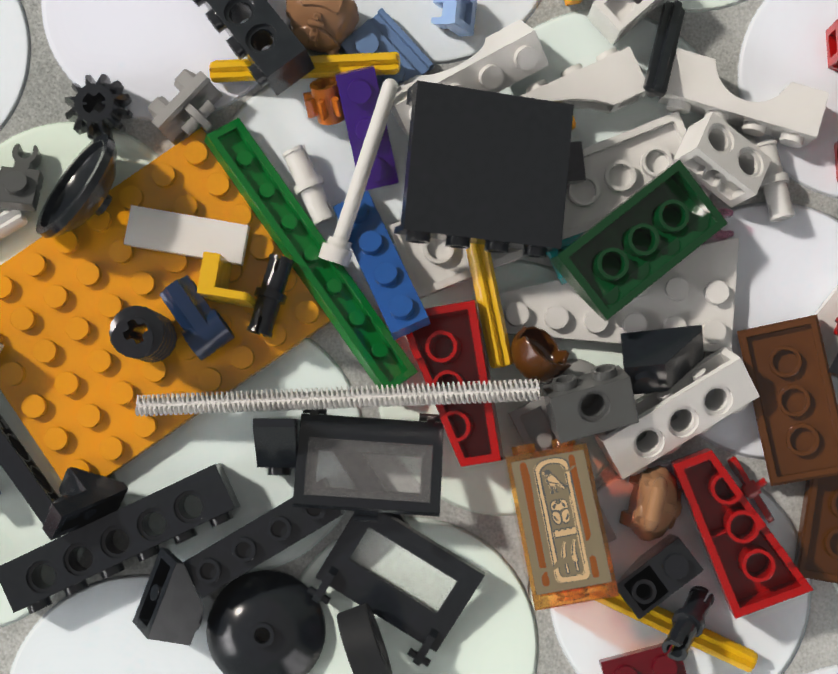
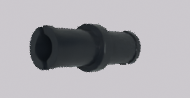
[247,254,294,338]
[662,586,715,661]

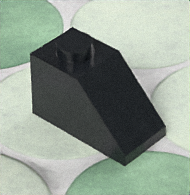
[621,325,704,395]
[253,418,301,475]
[132,547,205,646]

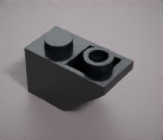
[613,534,704,619]

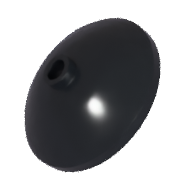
[36,134,117,238]
[206,570,326,674]

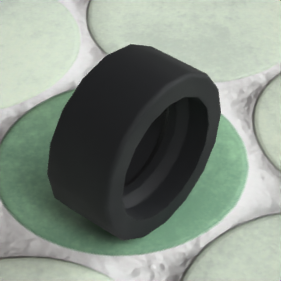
[337,603,392,674]

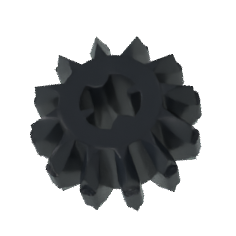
[64,74,133,141]

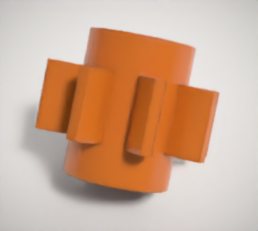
[303,77,345,125]

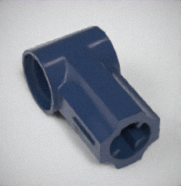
[159,275,235,361]

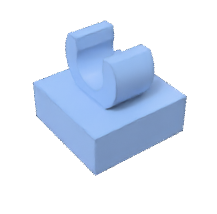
[431,0,477,37]

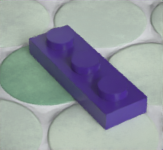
[335,65,399,190]

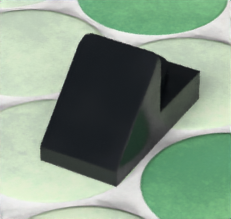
[42,467,128,540]

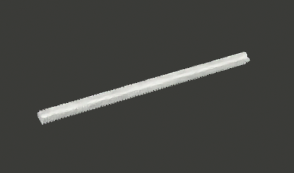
[135,378,540,417]

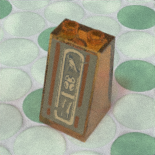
[504,438,619,611]

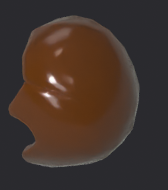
[510,326,571,383]

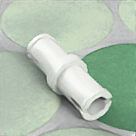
[755,140,796,222]
[282,144,336,226]

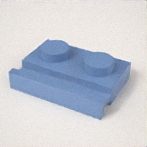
[340,8,434,91]

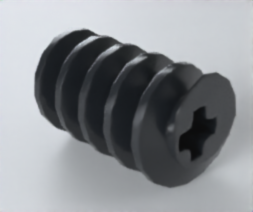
[109,306,177,363]

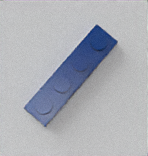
[332,191,431,340]

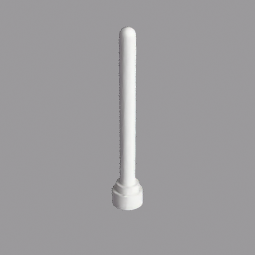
[318,78,398,267]

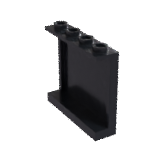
[394,80,574,258]

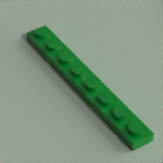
[204,118,418,389]

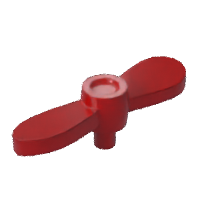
[727,456,775,523]

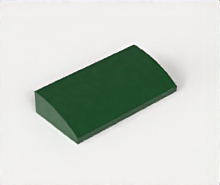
[550,160,728,321]

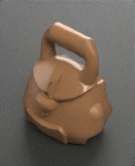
[285,0,359,55]
[619,465,682,542]

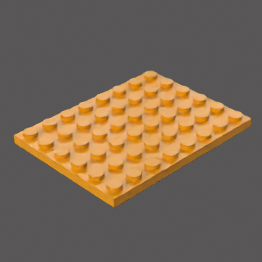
[0,127,331,480]

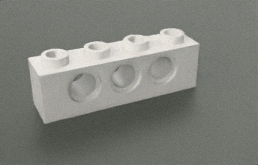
[593,347,760,480]

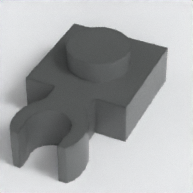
[0,144,44,212]

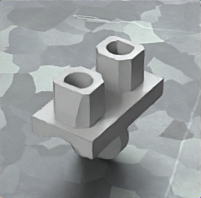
[148,69,223,145]

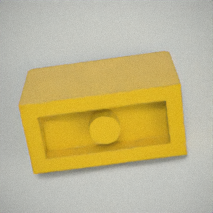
[197,251,257,308]

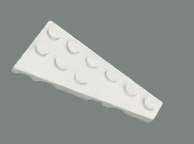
[499,236,740,353]

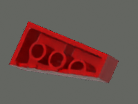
[406,300,504,467]
[670,448,814,619]

